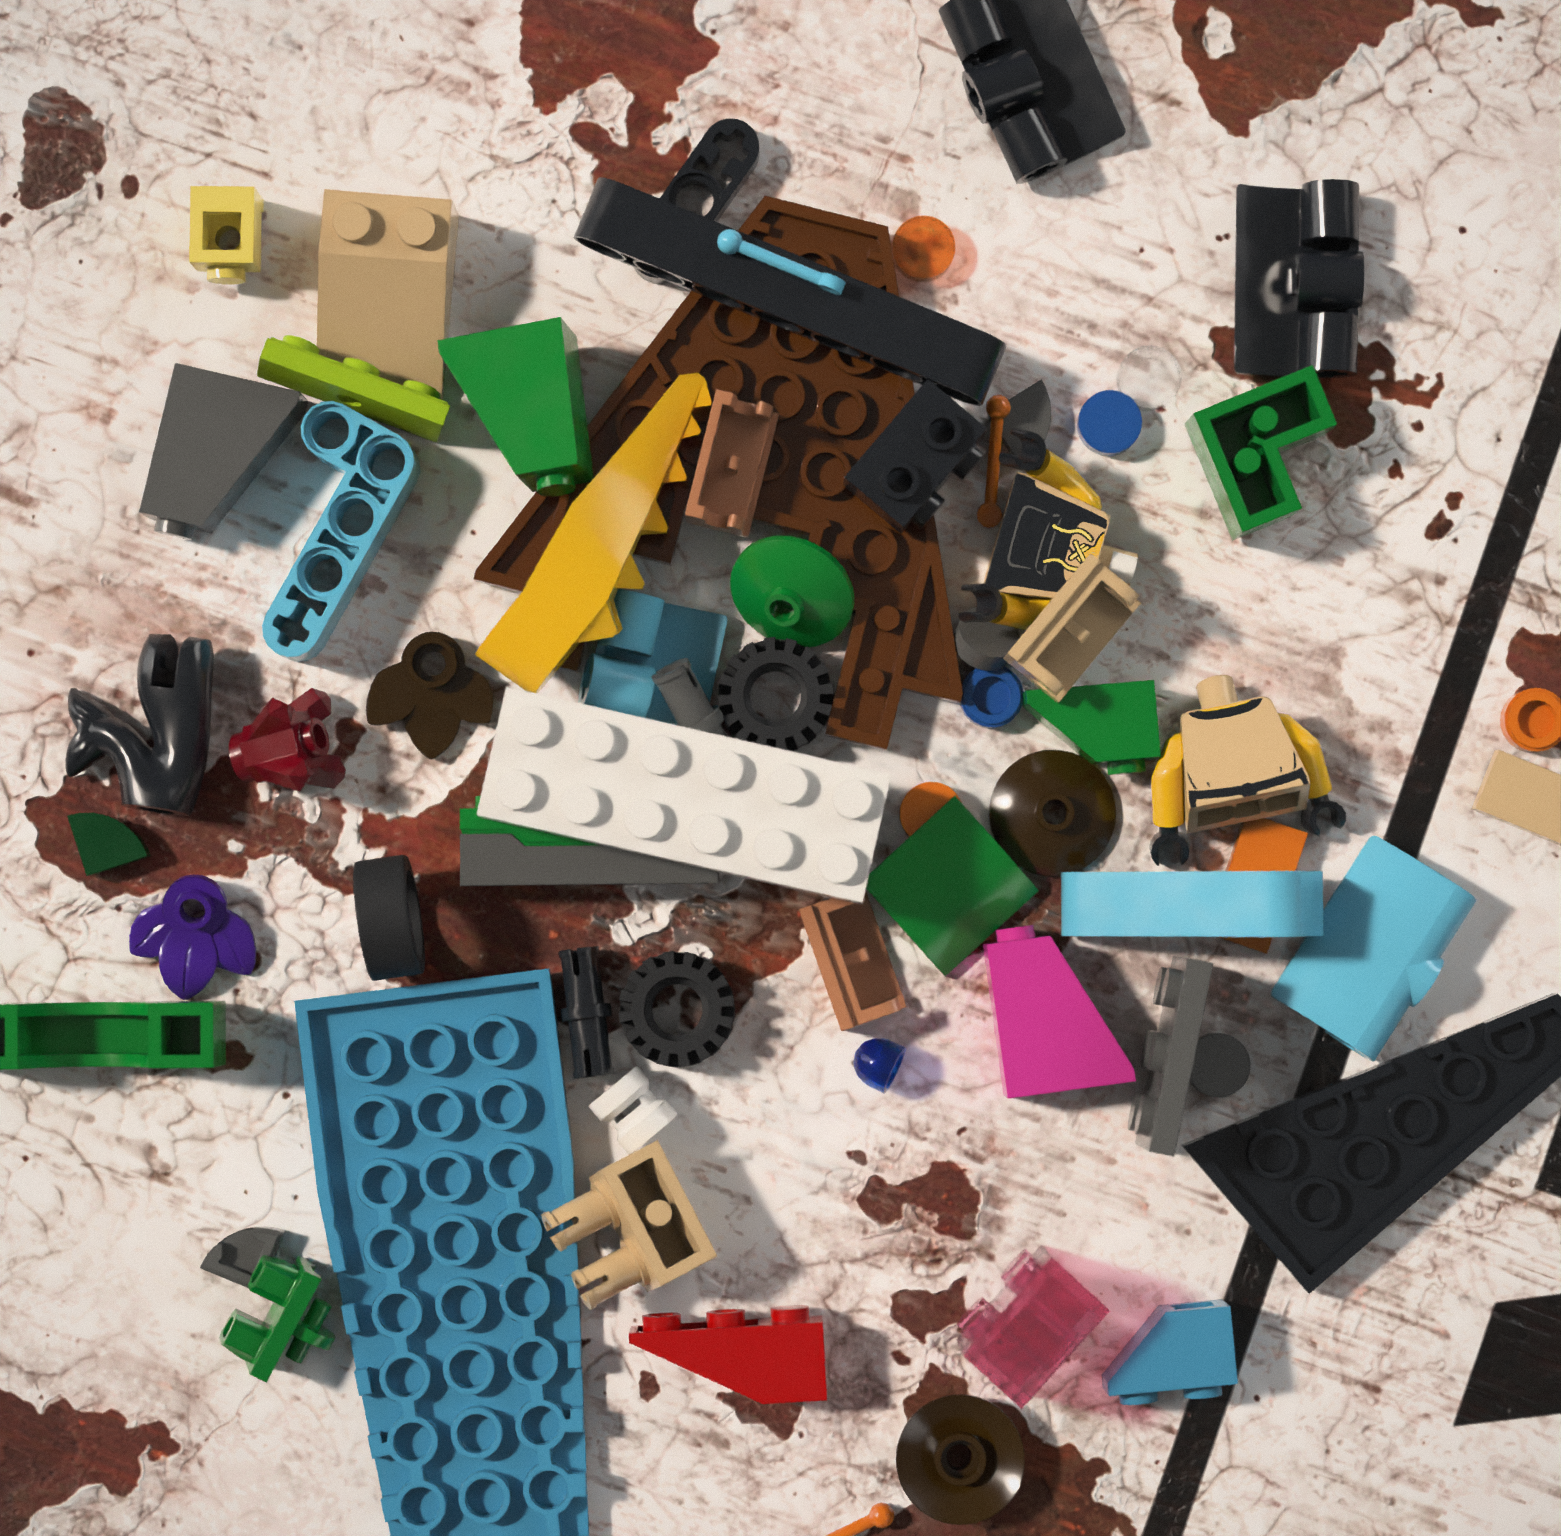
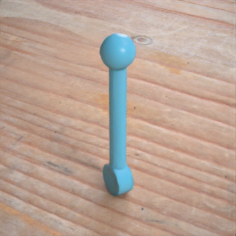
[717,229,846,295]

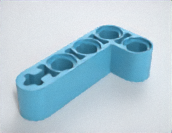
[262,401,420,662]
[1061,871,1324,937]

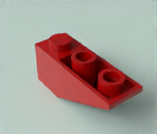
[629,1305,827,1404]

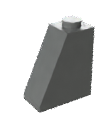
[139,363,308,540]

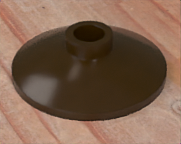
[989,750,1116,876]
[896,1394,1025,1525]

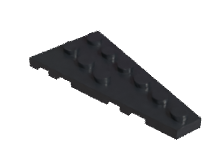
[1181,993,1561,1294]

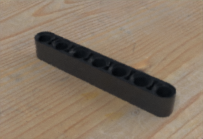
[573,177,1007,406]

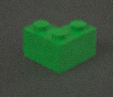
[1184,365,1337,541]

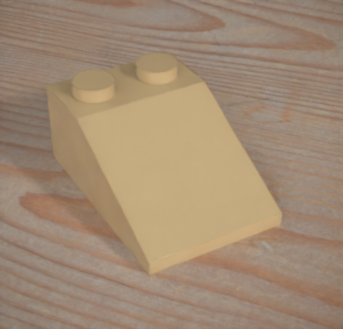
[317,189,459,400]

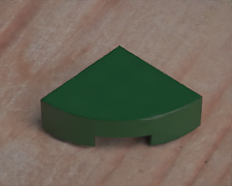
[67,813,151,877]

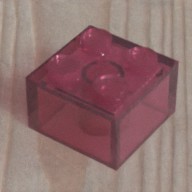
[956,1245,1110,1409]

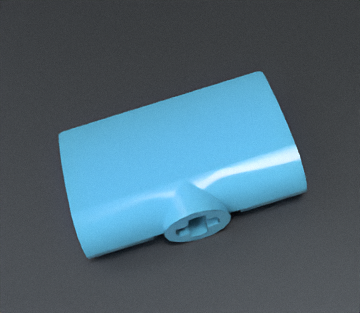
[578,589,728,725]
[1270,836,1477,1062]

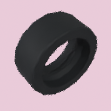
[353,855,425,981]

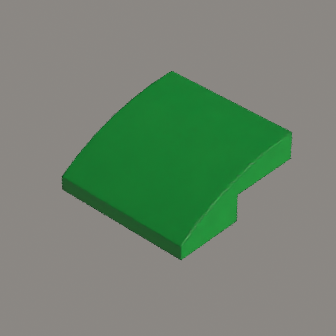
[866,796,1039,976]

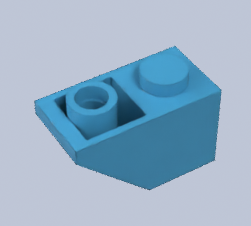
[1101,1299,1238,1405]

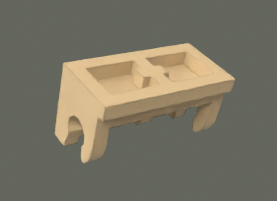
[1003,553,1141,703]

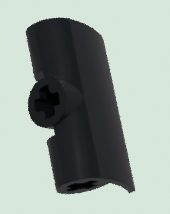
[938,0,1126,184]
[1234,179,1364,378]

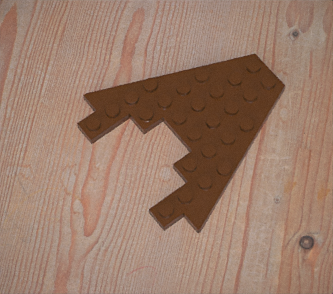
[474,195,963,751]

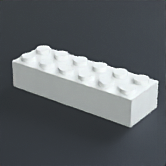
[476,687,891,904]

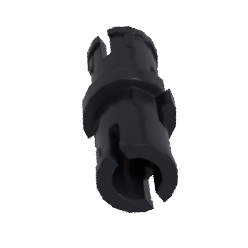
[558,946,615,1079]

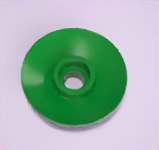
[730,535,855,648]

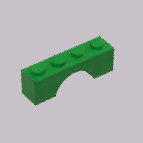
[0,1001,226,1070]

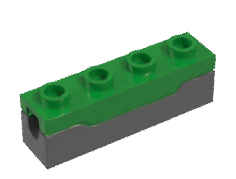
[460,796,719,886]

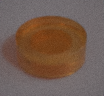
[892,216,955,282]

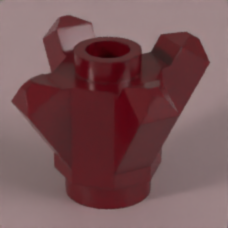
[229,688,346,792]

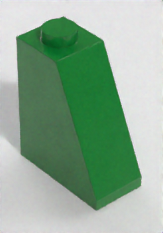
[437,317,594,497]

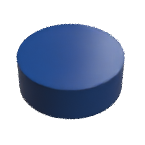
[1077,390,1142,456]
[960,667,1024,729]

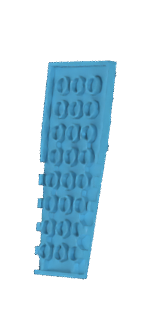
[294,968,589,1536]

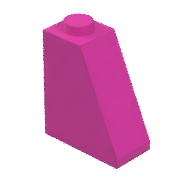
[983,925,1136,1099]

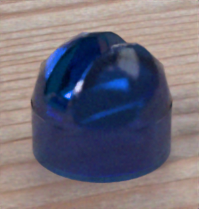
[853,1038,906,1094]

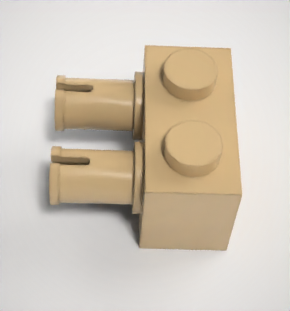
[541,1140,717,1310]

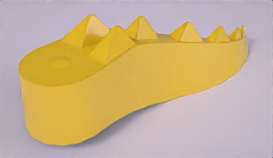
[475,373,712,694]

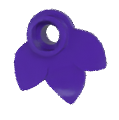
[129,874,257,1000]

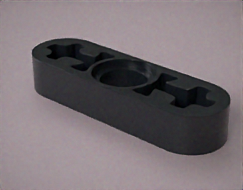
[633,118,759,284]

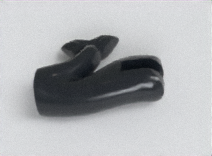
[65,634,214,817]

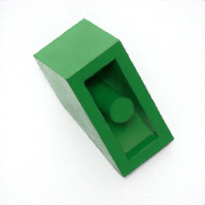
[1022,680,1161,775]

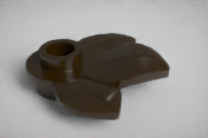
[366,632,494,760]

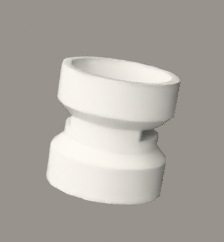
[589,1065,678,1155]

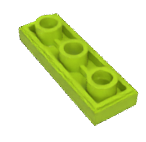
[257,335,450,443]

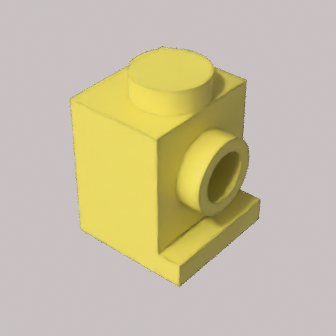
[189,186,264,285]

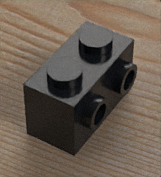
[843,379,987,534]

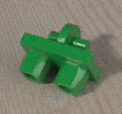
[219,1255,336,1383]

